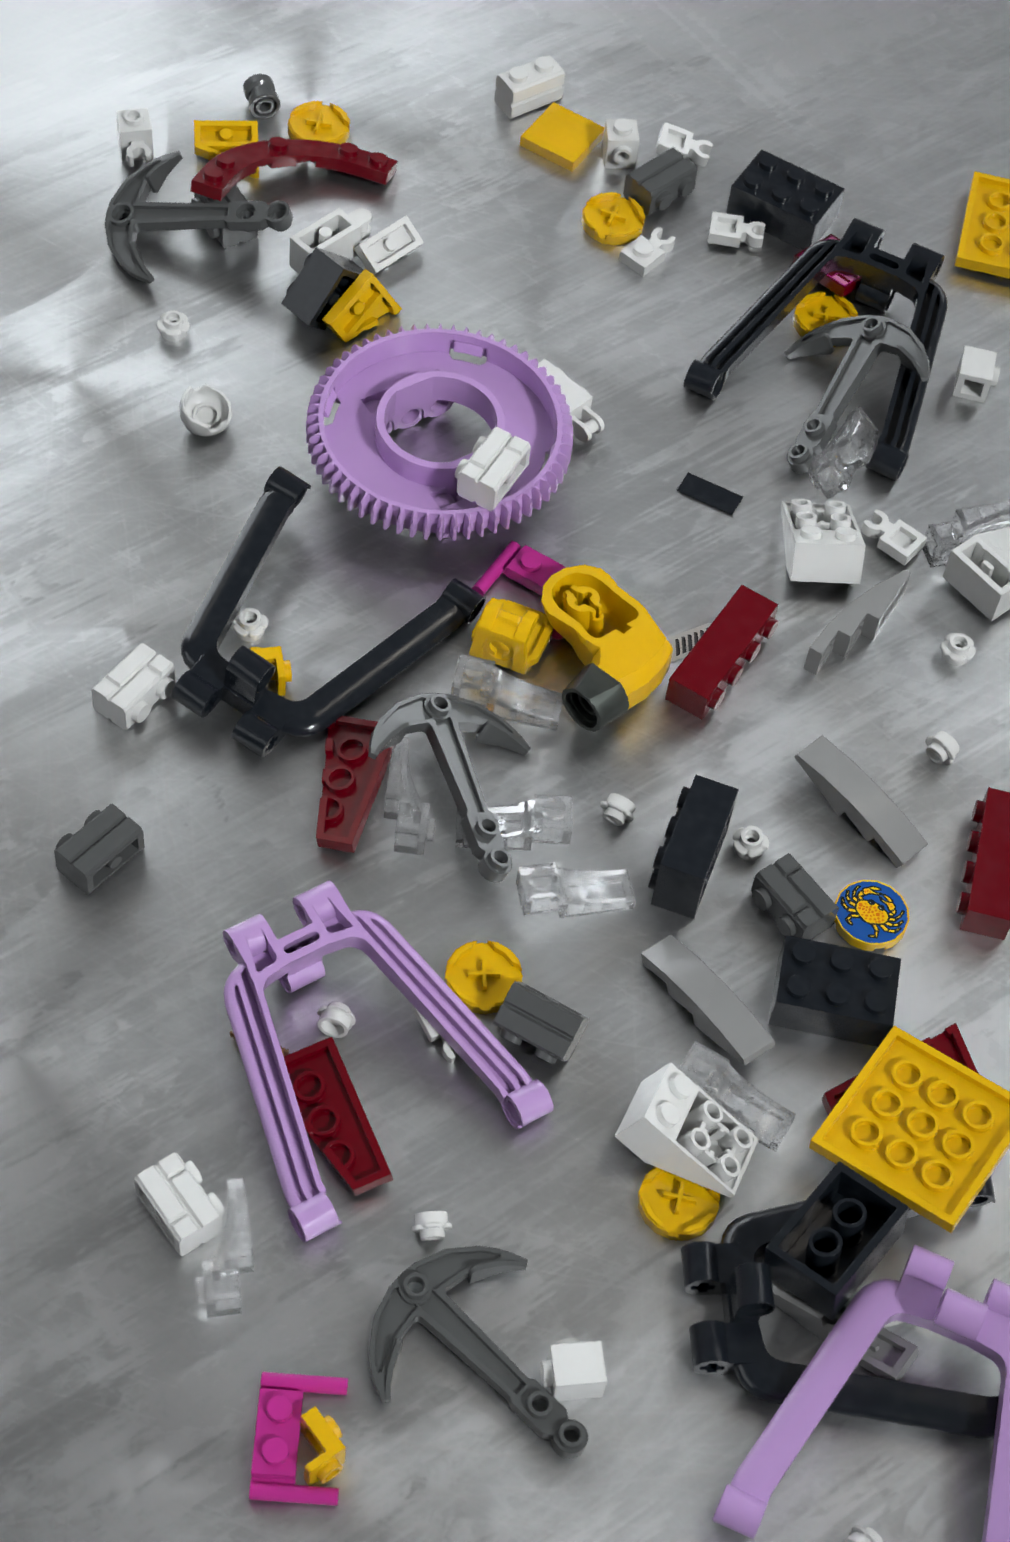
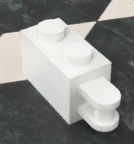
[289,208,372,274]
[538,359,605,443]

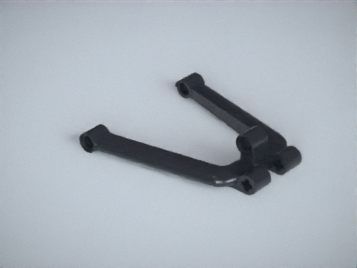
[683,218,947,481]
[171,466,486,758]
[681,1176,999,1439]

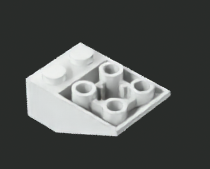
[781,498,866,584]
[943,527,1010,621]
[615,1062,759,1198]

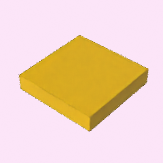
[519,102,604,172]

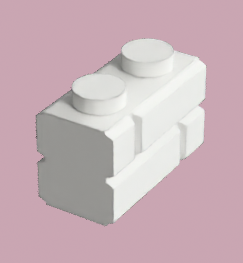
[494,55,565,119]
[455,427,531,511]
[91,642,176,730]
[134,1152,225,1256]

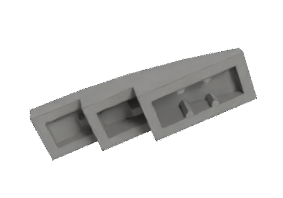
[803,570,911,675]
[794,735,928,868]
[641,935,775,1066]
[771,1279,918,1381]

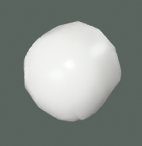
[179,384,232,436]

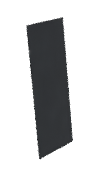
[677,472,743,515]

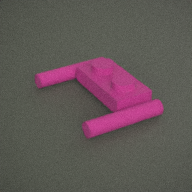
[472,541,565,640]
[249,1372,348,1506]

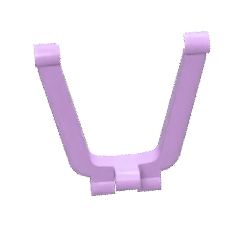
[223,880,554,1243]
[712,1245,1010,1542]

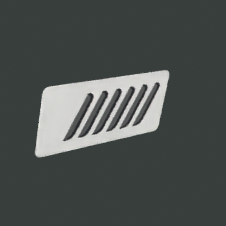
[667,623,711,663]

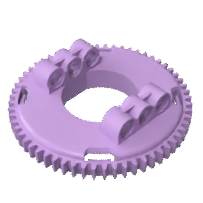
[306,324,573,541]

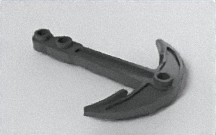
[105,151,293,284]
[784,315,930,474]
[368,693,531,883]
[368,1246,588,1459]

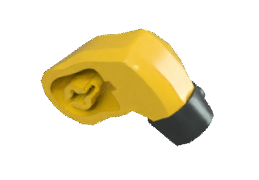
[541,564,673,732]

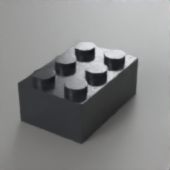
[726,149,845,250]
[648,775,739,919]
[768,935,901,1047]
[764,1161,909,1320]

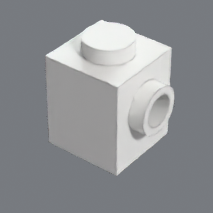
[602,118,640,169]
[952,345,1000,403]
[541,1338,607,1401]

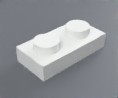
[354,215,424,275]

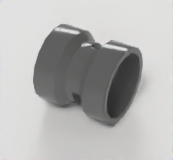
[243,74,280,119]

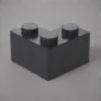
[281,247,363,330]

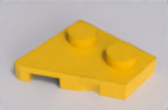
[194,120,259,179]
[322,269,402,343]

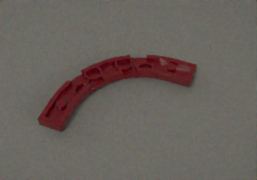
[190,137,398,201]

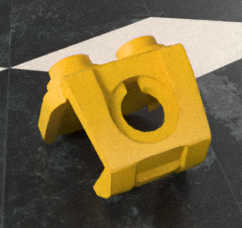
[469,597,553,675]

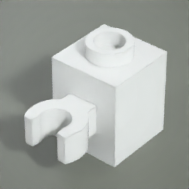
[116,108,154,167]

